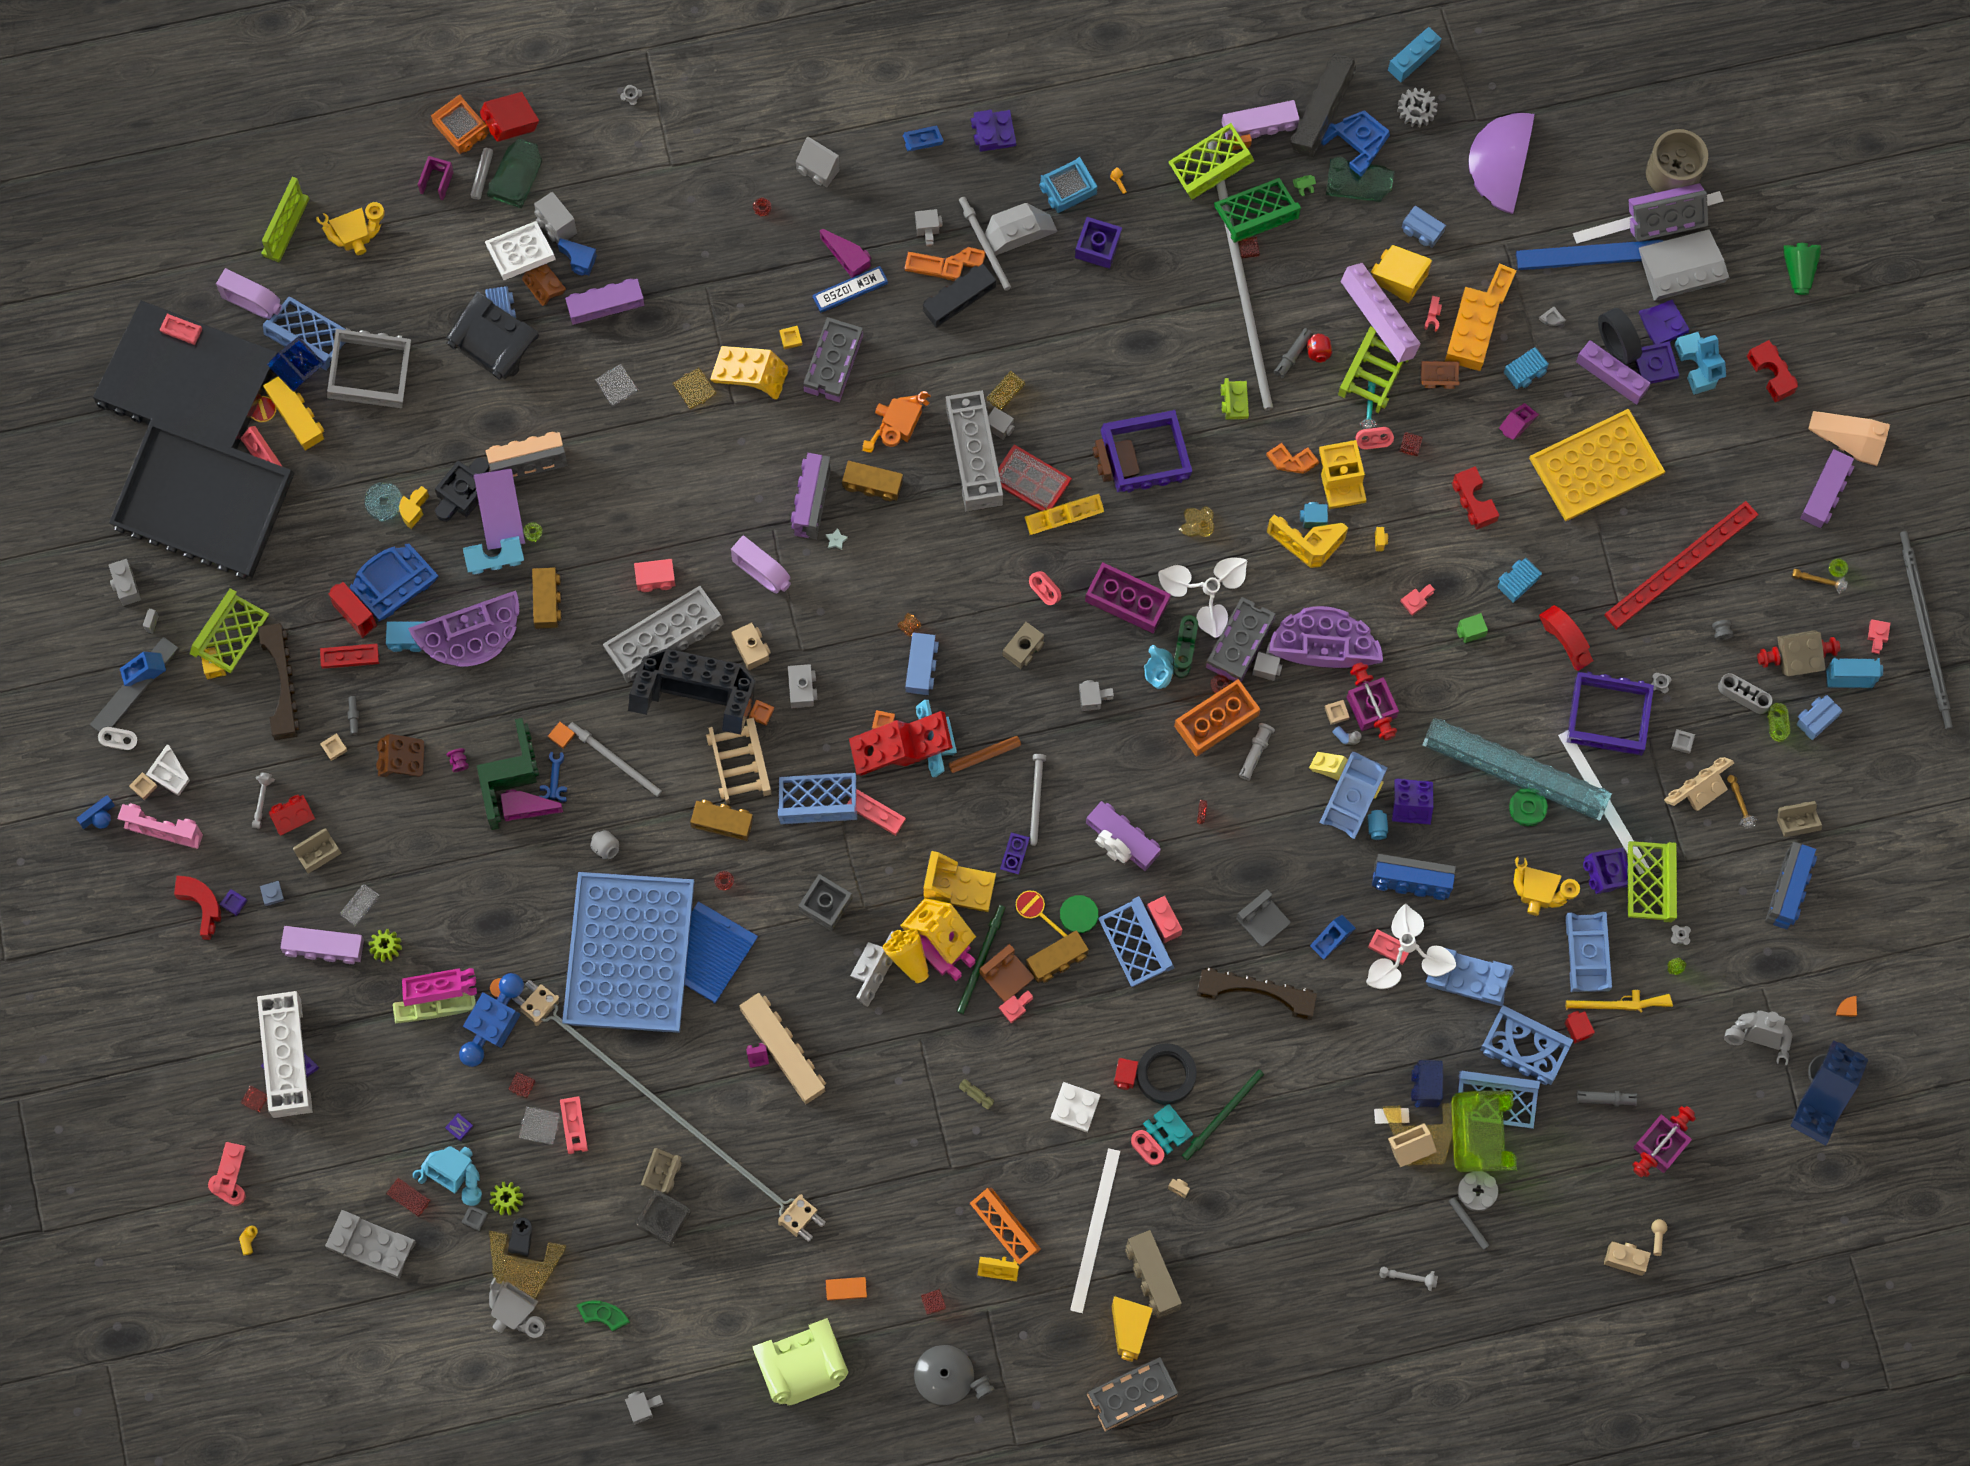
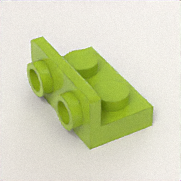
[1221,378,1249,419]

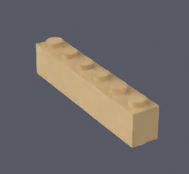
[739,993,826,1104]

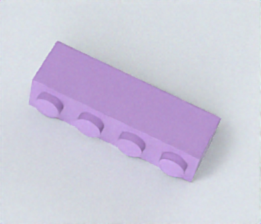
[1222,100,1299,140]
[280,926,364,964]

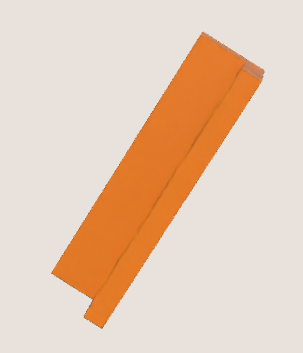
[970,1188,1041,1265]

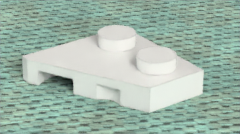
[146,745,190,796]

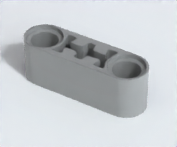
[1718,673,1772,714]

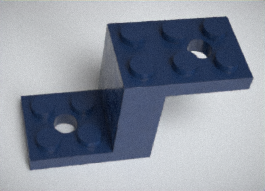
[1791,1040,1868,1146]

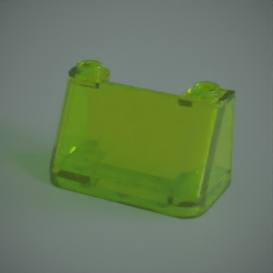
[1451,1091,1517,1172]

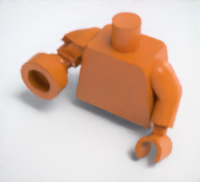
[875,391,931,447]

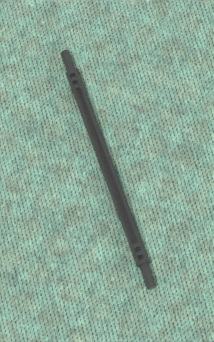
[1900,531,1953,730]

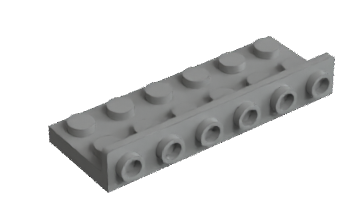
[603,586,724,683]

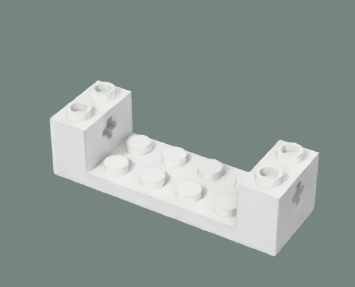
[257,991,313,1118]

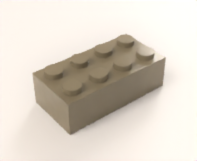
[1125,1230,1182,1319]

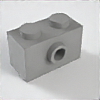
[109,559,141,606]
[788,664,817,708]

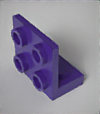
[1392,779,1433,825]

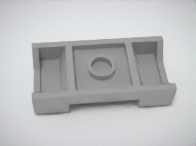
[325,1210,416,1279]

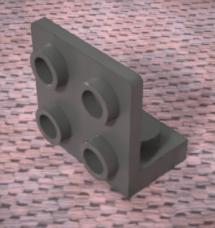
[1236,889,1290,947]

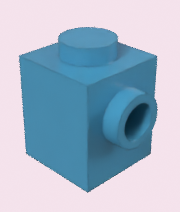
[1300,502,1328,528]

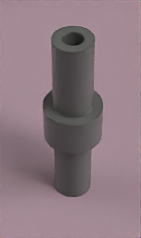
[347,696,359,735]

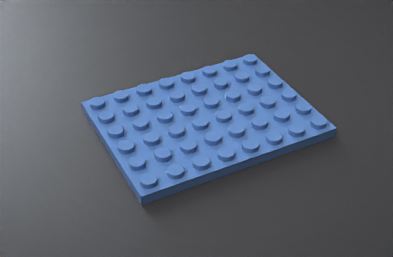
[562,872,695,1033]

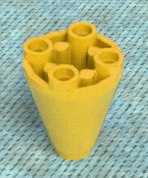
[882,928,929,983]

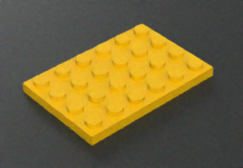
[1529,409,1665,522]

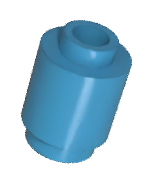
[1368,810,1388,840]

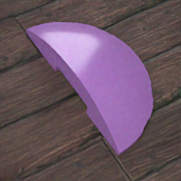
[1469,113,1535,214]
[408,590,519,667]
[1269,606,1383,668]

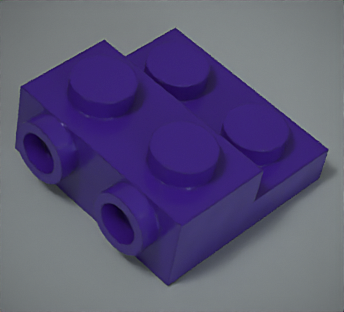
[971,110,1016,152]
[1583,847,1635,894]

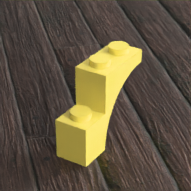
[1309,752,1384,799]

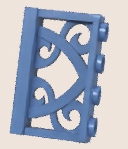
[1480,1005,1573,1085]

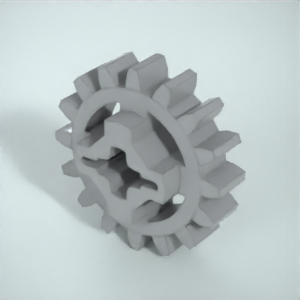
[1397,88,1438,127]

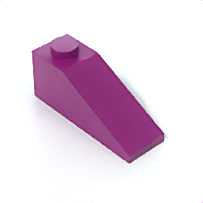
[820,229,871,278]
[501,790,563,821]

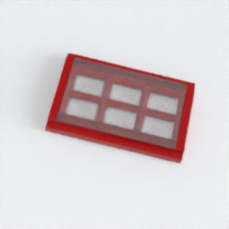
[998,445,1072,511]

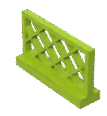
[1169,123,1254,200]
[261,177,309,262]
[190,588,269,673]
[1628,841,1677,922]

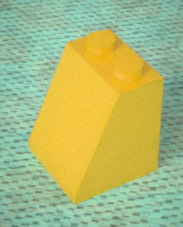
[1371,245,1432,303]
[1112,1296,1153,1362]

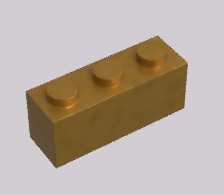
[842,461,903,501]
[532,568,561,629]
[690,800,753,841]
[1026,930,1089,983]

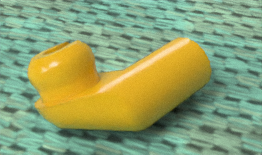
[239,1226,258,1256]

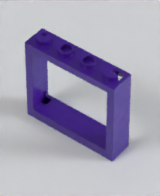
[1101,410,1192,493]
[1566,672,1654,755]

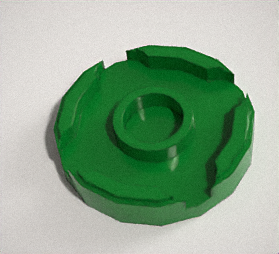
[1509,788,1548,827]
[1060,895,1098,934]

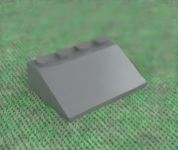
[1638,230,1729,301]

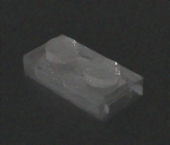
[340,884,380,927]

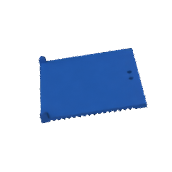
[685,901,758,1004]

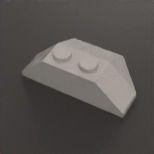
[984,203,1057,256]

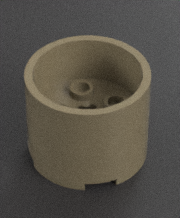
[1646,129,1708,193]

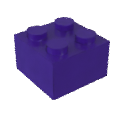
[1075,217,1122,269]

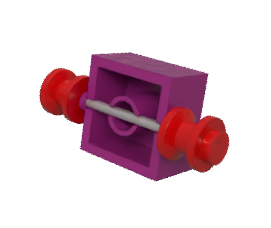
[1346,662,1399,741]
[1632,1106,1696,1177]

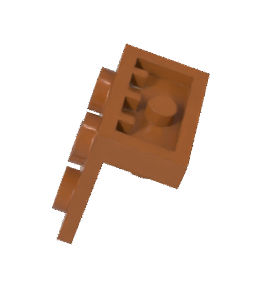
[980,944,1034,1002]

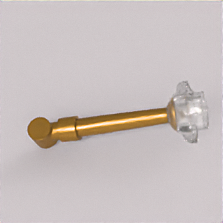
[1792,569,1848,594]
[1727,775,1758,829]

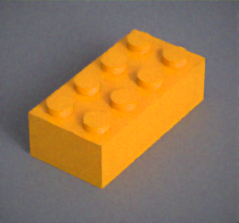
[1445,287,1501,371]

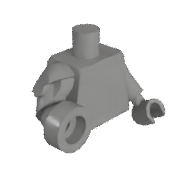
[1724,1011,1792,1065]
[489,1278,546,1338]

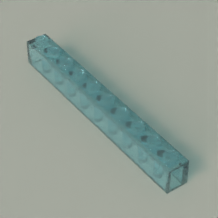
[1422,718,1612,821]

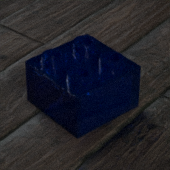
[267,336,325,392]
[1411,1060,1443,1108]

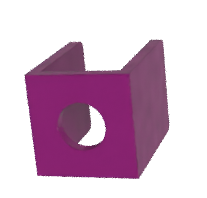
[418,156,454,200]

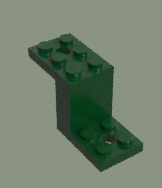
[477,718,539,830]

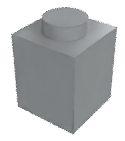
[988,407,1015,440]

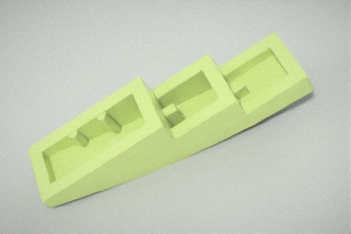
[393,993,476,1024]

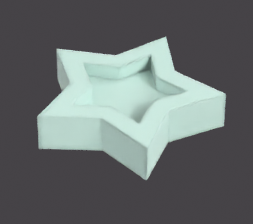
[826,528,848,550]

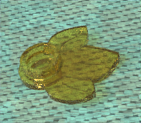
[1179,506,1214,537]

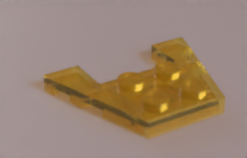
[1383,1103,1460,1165]
[489,1231,566,1300]

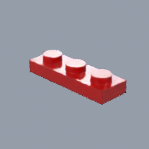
[320,644,379,669]

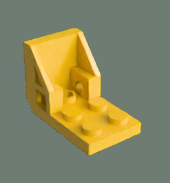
[1267,514,1348,568]
[924,851,996,912]

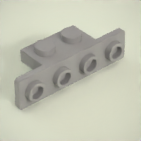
[850,931,894,1007]

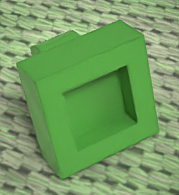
[1293,175,1316,196]

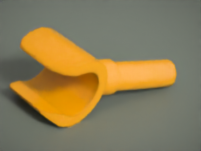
[1110,168,1127,194]
[862,429,880,453]

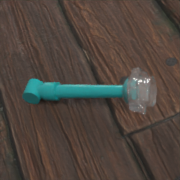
[1359,381,1378,429]

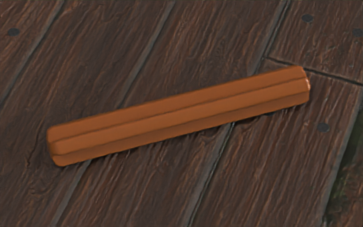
[949,736,1021,773]

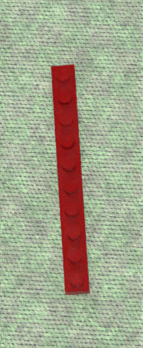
[1604,501,1759,630]

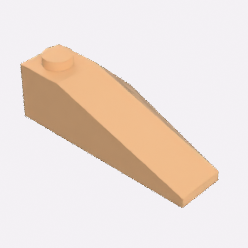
[1808,411,1890,466]

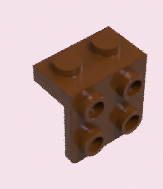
[1092,439,1139,482]
[376,734,424,777]

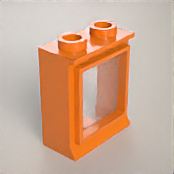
[431,95,489,154]

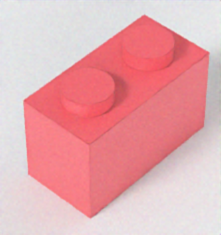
[634,559,675,592]
[1146,896,1183,943]

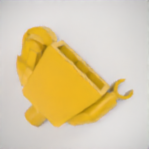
[316,202,385,255]
[1513,857,1580,916]

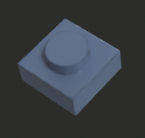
[260,881,284,906]

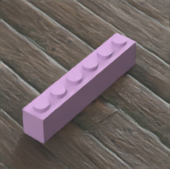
[1341,263,1421,363]

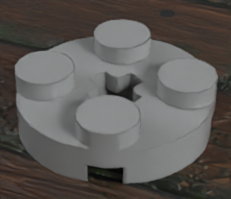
[1458,1171,1498,1212]

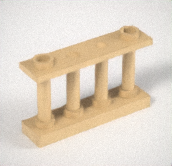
[706,718,771,805]

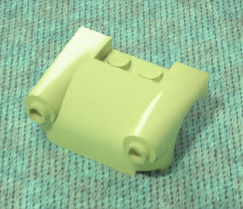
[753,1318,848,1406]

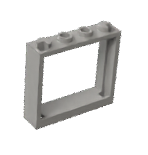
[327,328,411,408]

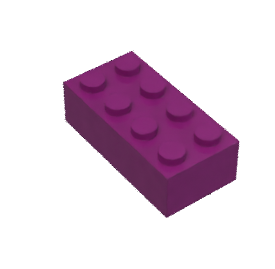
[1085,562,1171,634]

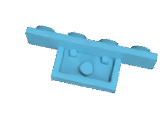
[916,700,957,777]

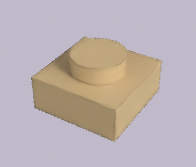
[1325,700,1349,725]
[320,733,347,761]
[129,772,158,800]
[1168,1179,1190,1199]

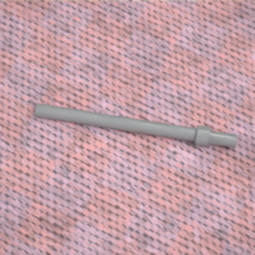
[959,197,1011,291]
[568,722,662,797]

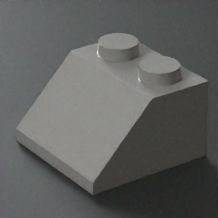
[796,137,839,187]

